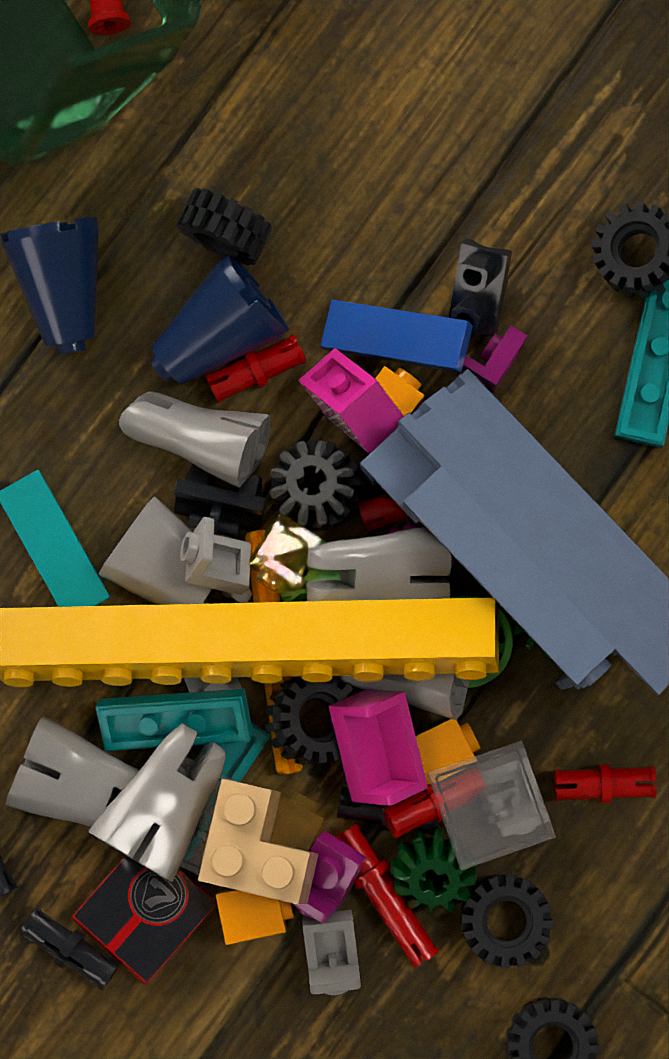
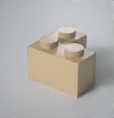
[198,779,319,905]

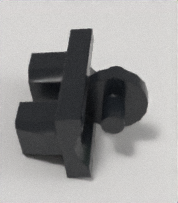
[449,238,512,337]
[174,464,265,538]

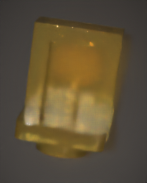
[250,513,322,594]

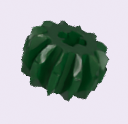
[391,826,477,916]

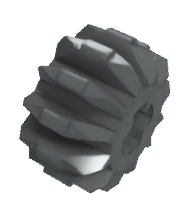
[270,441,354,526]

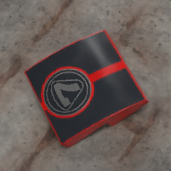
[71,856,217,986]

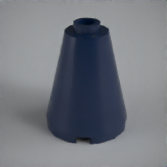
[0,217,99,355]
[150,255,289,385]

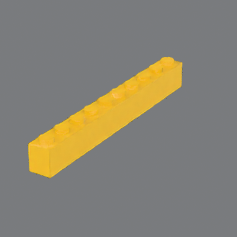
[0,597,499,687]

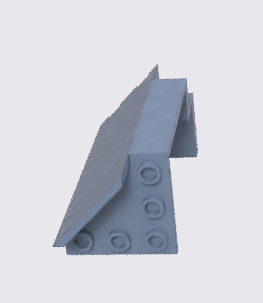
[359,369,669,696]

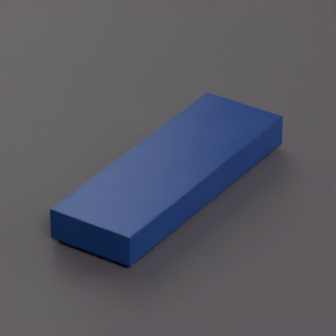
[320,300,473,373]

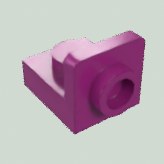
[456,326,528,394]
[292,830,367,923]

